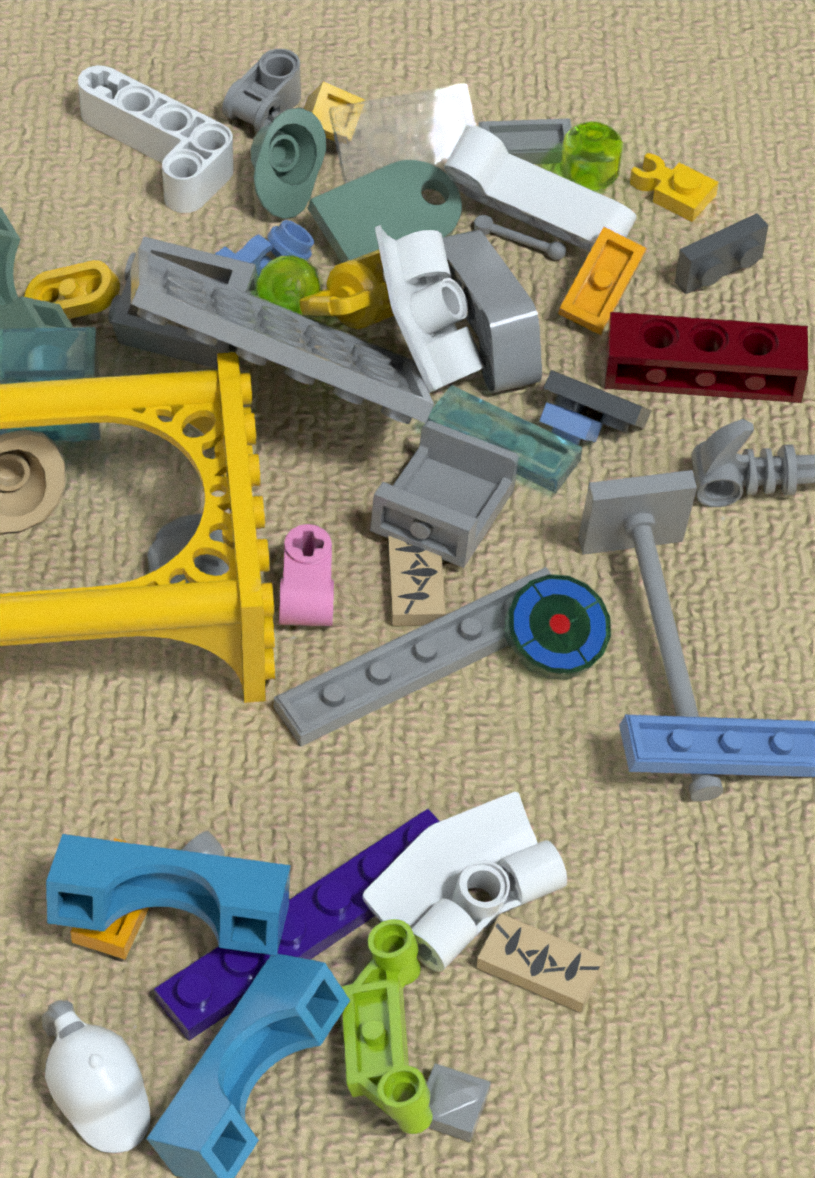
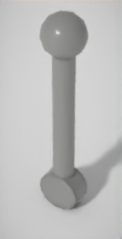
[474,215,566,260]

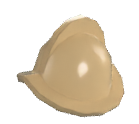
[0,430,66,533]

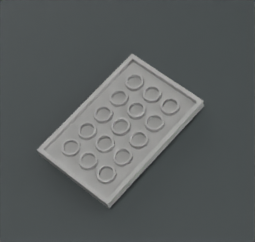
[131,248,434,424]

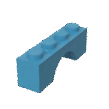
[46,834,291,956]
[146,954,350,1178]

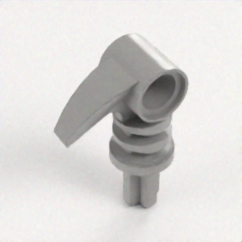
[691,419,815,507]

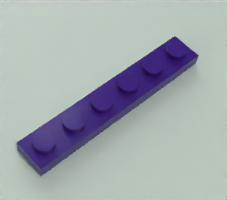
[154,809,440,1041]

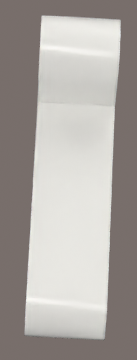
[78,65,233,213]
[444,124,637,252]

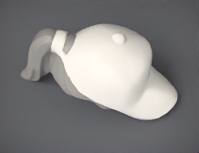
[42,1000,150,1153]

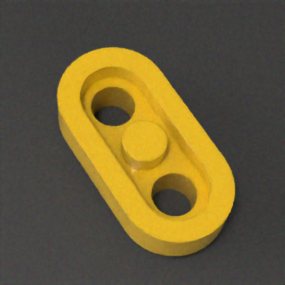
[24,260,120,319]

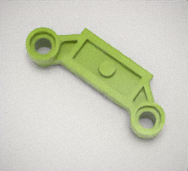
[341,919,433,1134]

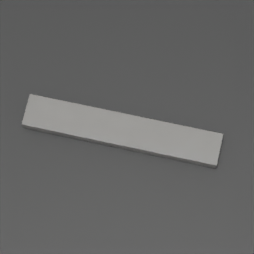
[274,567,575,747]

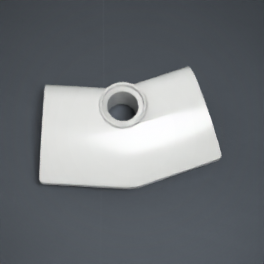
[375,225,485,393]
[362,792,567,972]

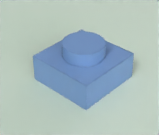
[539,402,603,447]

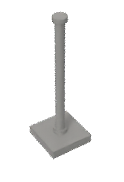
[578,470,723,801]

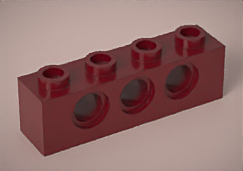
[604,312,809,403]

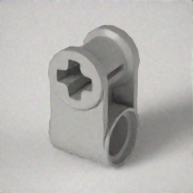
[222,49,301,132]

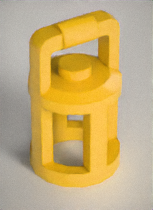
[299,249,394,329]

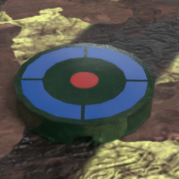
[505,574,611,680]

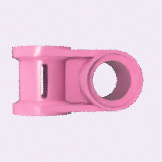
[279,524,334,626]

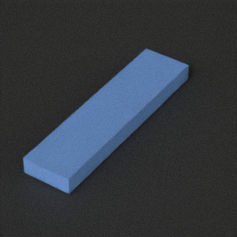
[619,714,815,777]

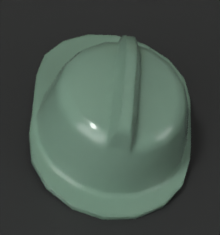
[250,108,326,219]

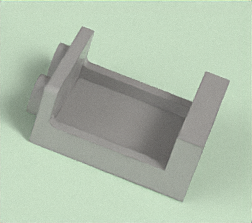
[370,420,519,568]

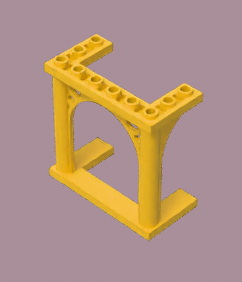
[0,352,275,703]

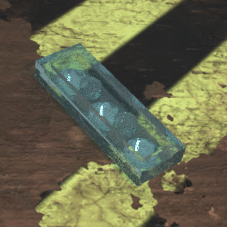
[427,385,582,493]

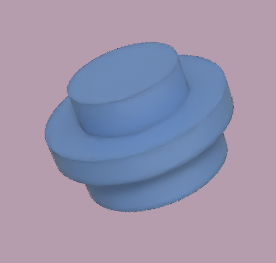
[267,220,314,264]

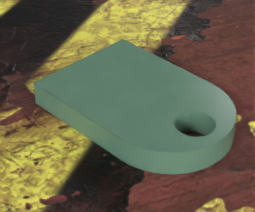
[307,160,462,273]

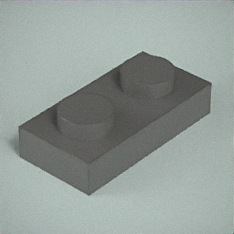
[675,213,769,294]
[543,370,652,433]

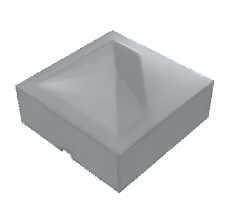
[427,1063,491,1142]

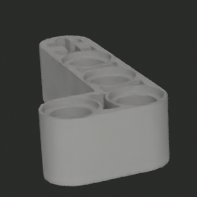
[443,229,542,393]

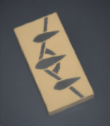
[388,536,446,626]
[476,913,606,1013]

